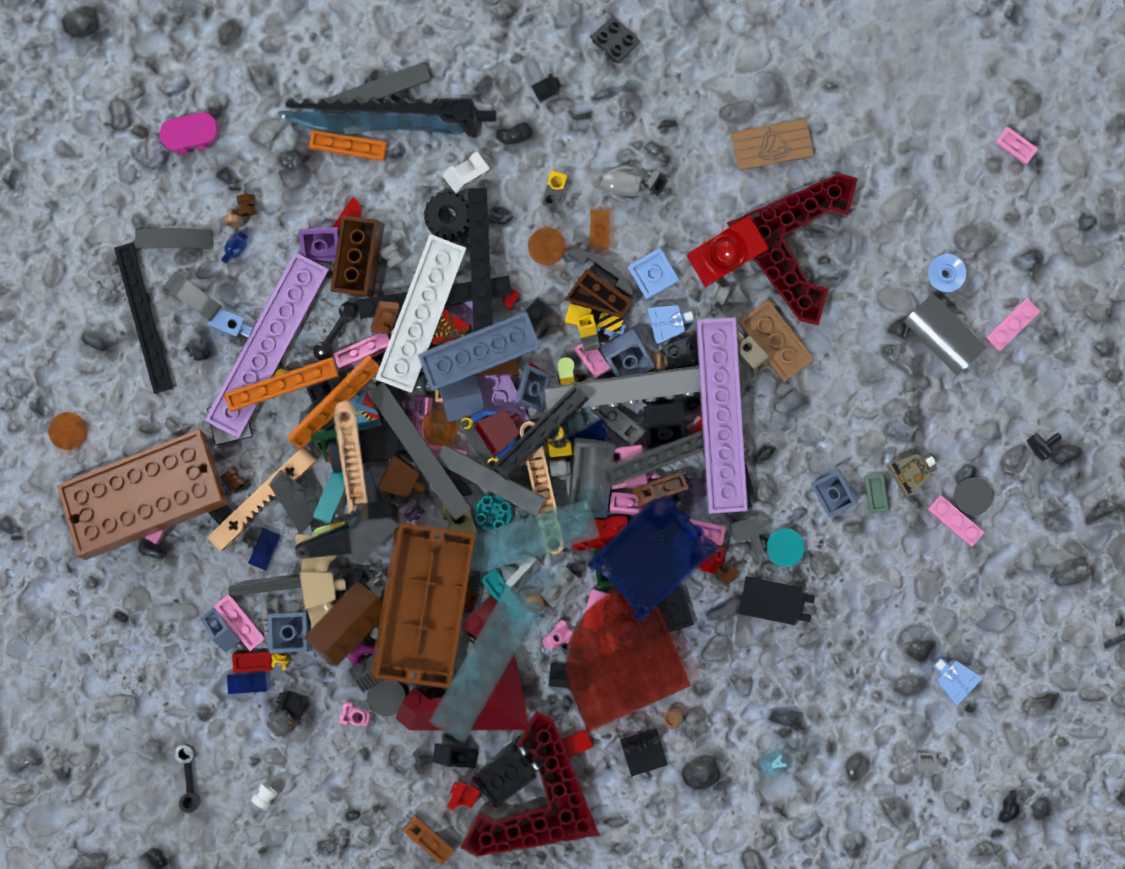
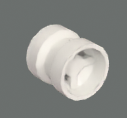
[251,783,278,810]

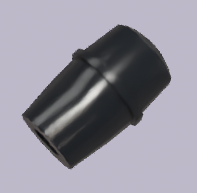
[1026,433,1062,461]

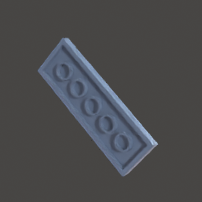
[418,312,541,391]

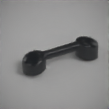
[313,302,359,361]
[175,744,201,813]

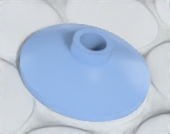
[928,254,966,292]

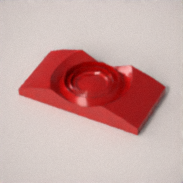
[686,216,770,288]

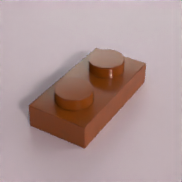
[371,301,399,334]

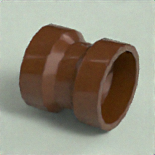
[236,194,257,217]
[220,466,247,493]

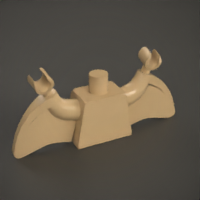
[295,534,346,629]

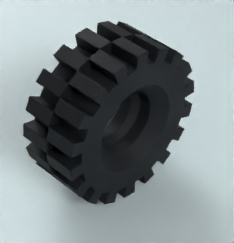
[424,191,469,241]

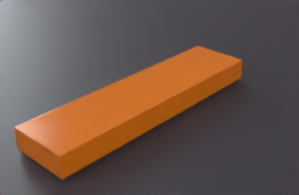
[309,129,387,162]

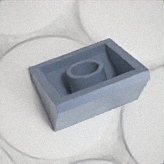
[514,365,552,412]
[440,376,484,422]
[811,469,858,518]

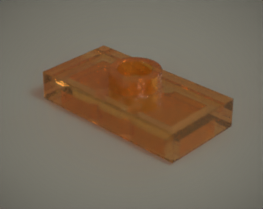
[590,210,609,249]

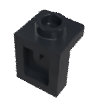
[531,73,562,104]
[276,689,308,715]

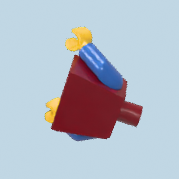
[461,409,522,469]

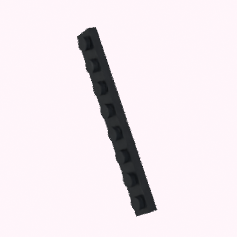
[467,188,493,332]
[357,275,512,320]

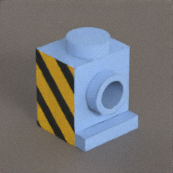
[596,312,625,337]

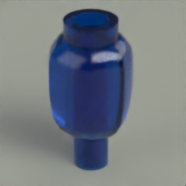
[221,231,249,264]

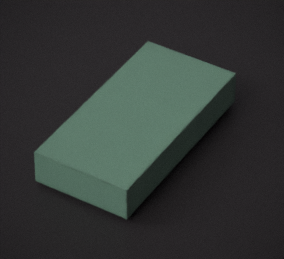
[864,473,889,514]

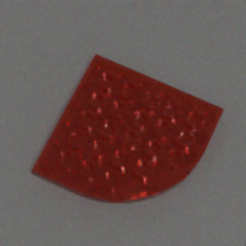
[566,578,691,732]

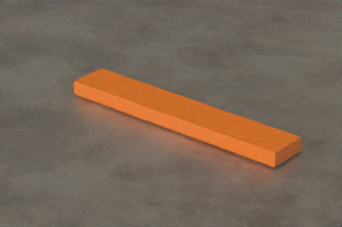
[286,355,380,450]
[224,358,339,412]

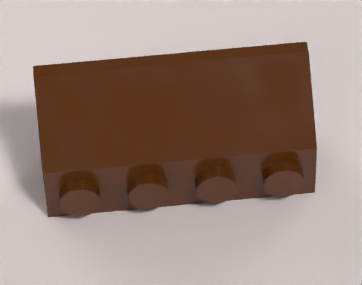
[330,216,385,298]
[303,581,382,667]

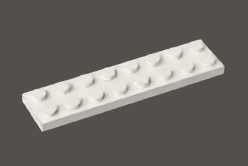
[376,234,466,393]

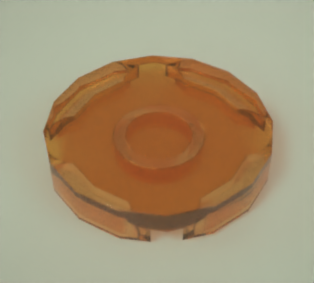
[528,227,566,266]
[422,408,457,446]
[48,412,88,450]

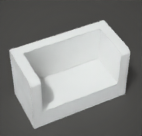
[442,152,490,193]

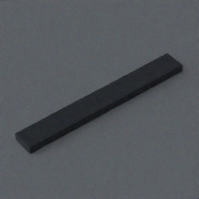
[114,243,173,394]

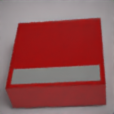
[685,414,703,434]

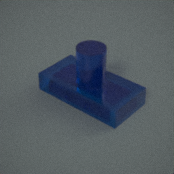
[571,419,611,448]
[248,528,281,571]
[227,672,267,694]

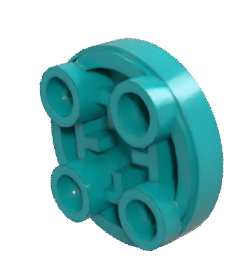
[474,494,513,532]
[766,529,805,567]

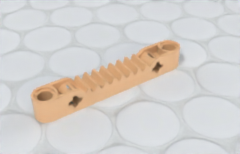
[335,401,368,514]
[520,421,564,554]
[207,446,318,552]

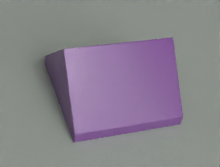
[298,227,339,262]

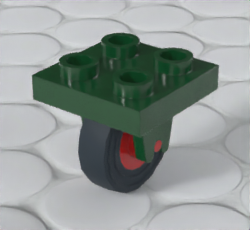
[311,427,343,473]

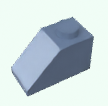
[200,608,241,653]

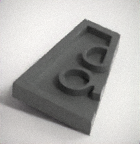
[268,470,320,534]

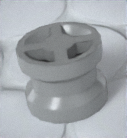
[709,282,730,305]

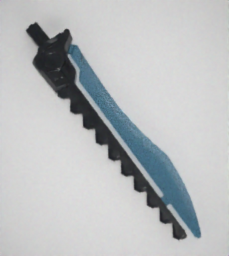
[278,97,496,138]

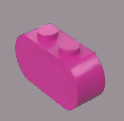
[160,112,220,155]

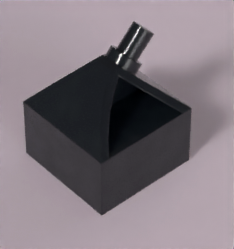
[642,399,685,448]

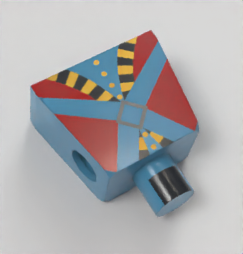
[343,390,382,431]

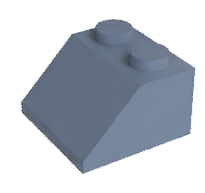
[600,328,655,377]
[268,612,312,653]

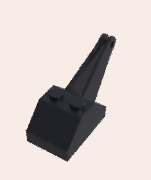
[295,501,399,565]

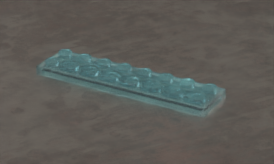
[469,499,600,577]
[429,585,542,742]

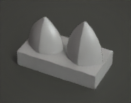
[501,554,542,593]
[540,567,579,608]

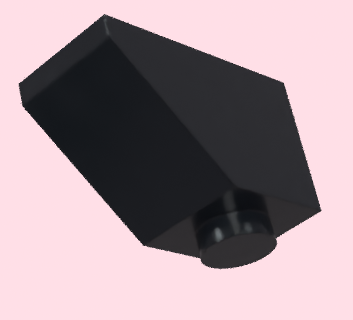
[306,370,347,405]
[432,743,479,768]

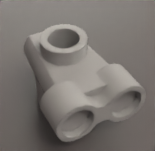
[550,457,570,480]

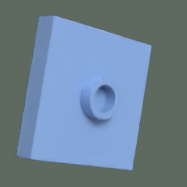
[627,248,680,300]

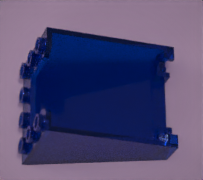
[587,495,719,622]

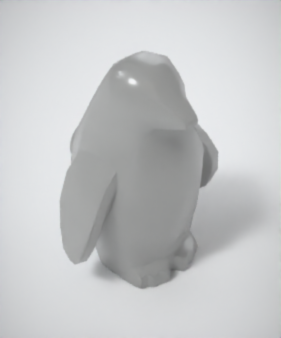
[591,166,641,203]

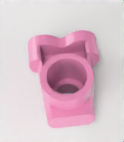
[542,620,575,651]
[339,701,372,727]

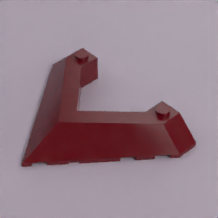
[727,173,858,326]
[395,597,531,731]
[460,710,600,857]

